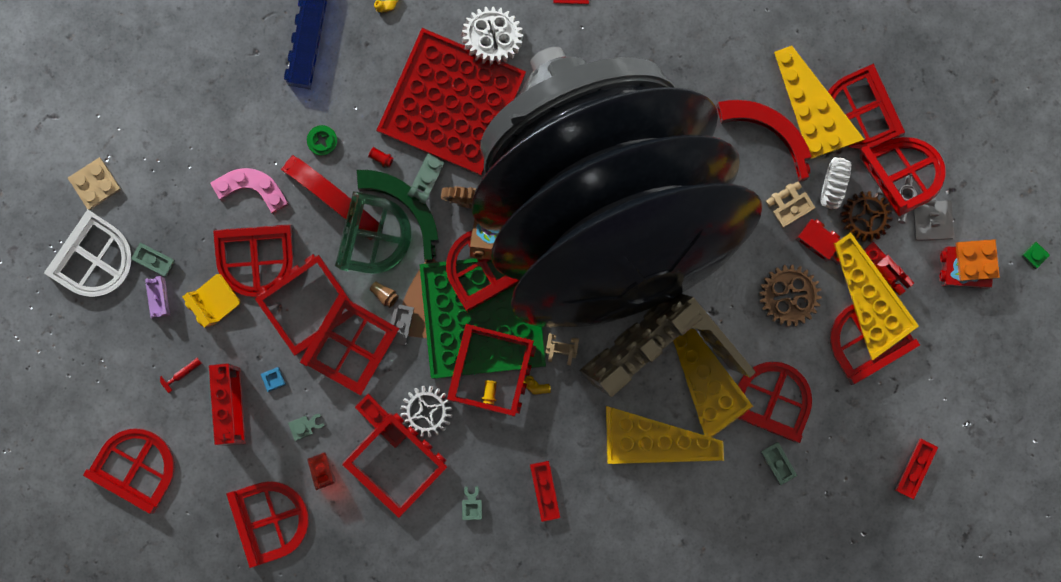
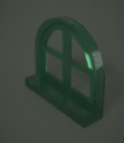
[335,191,411,274]

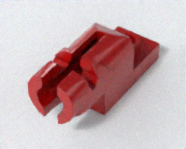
[864,241,914,296]

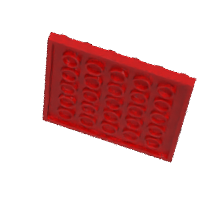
[376,28,526,176]

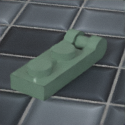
[407,153,445,204]

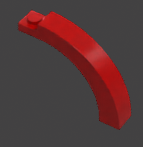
[716,100,811,182]
[281,155,383,240]

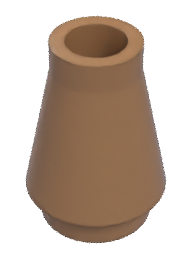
[370,281,399,308]

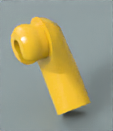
[374,0,399,13]
[524,376,551,395]

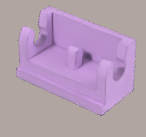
[145,276,170,319]

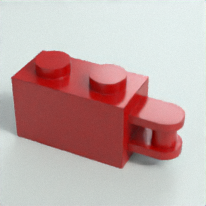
[796,219,841,266]

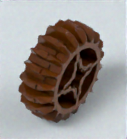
[840,191,893,243]

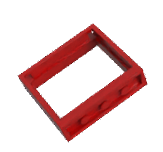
[255,254,355,356]
[447,324,536,417]
[209,363,246,446]
[342,412,447,518]

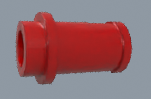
[368,147,394,168]

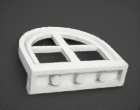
[44,209,132,297]

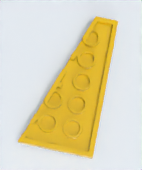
[774,45,865,159]
[834,233,919,360]
[673,329,754,437]
[606,406,724,464]

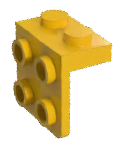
[182,274,240,328]

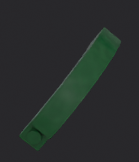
[357,170,439,262]

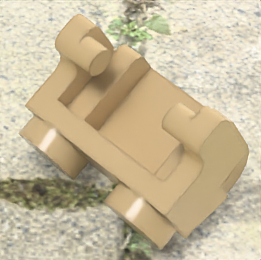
[546,333,579,366]

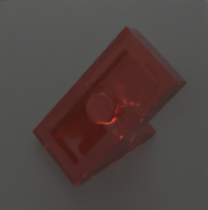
[307,452,336,490]

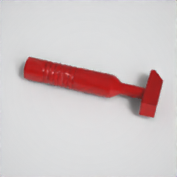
[160,357,202,393]

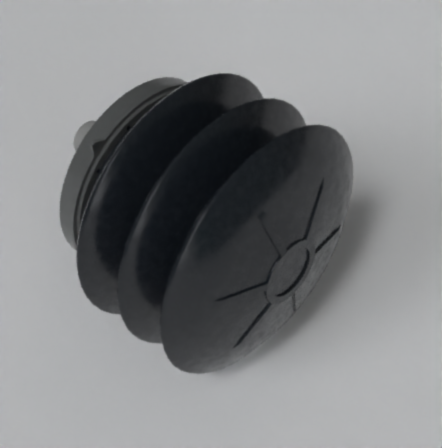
[472,47,762,327]

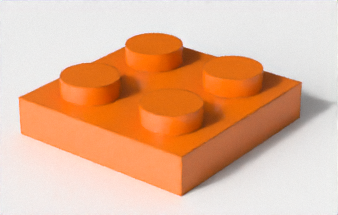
[955,239,1000,281]

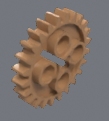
[441,186,476,209]
[759,264,822,327]

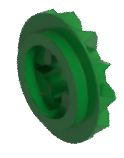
[307,125,337,156]

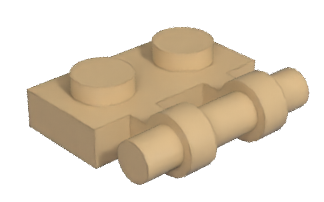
[765,181,816,228]

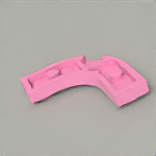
[210,168,288,214]

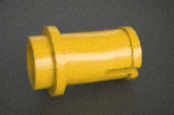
[481,380,497,405]

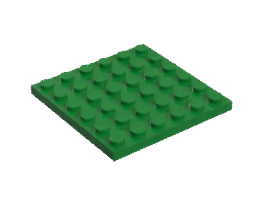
[419,258,546,379]

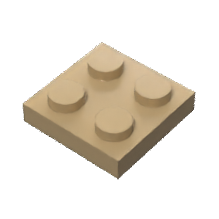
[68,157,121,210]

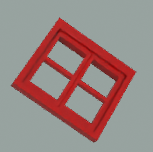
[300,294,399,396]

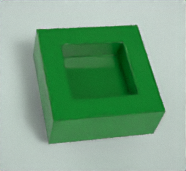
[1022,242,1050,269]

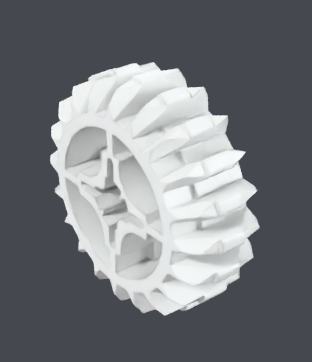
[820,157,851,209]
[401,386,453,438]

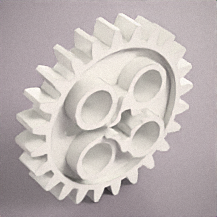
[461,6,523,65]

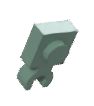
[288,414,325,441]
[462,486,482,520]

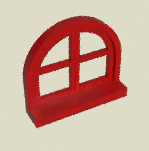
[828,63,905,149]
[860,137,946,216]
[213,224,293,297]
[446,230,520,312]
[830,304,920,385]
[738,362,812,443]
[83,429,175,514]
[226,481,309,568]

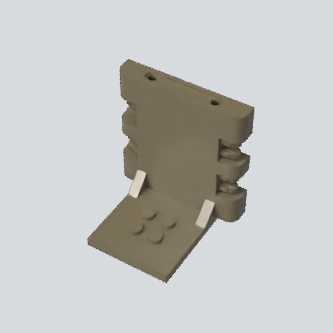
[579,293,756,397]

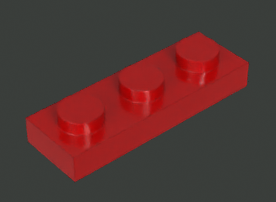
[355,393,407,448]
[895,439,938,500]
[530,461,560,522]

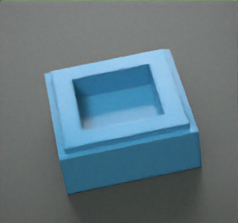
[260,367,286,392]

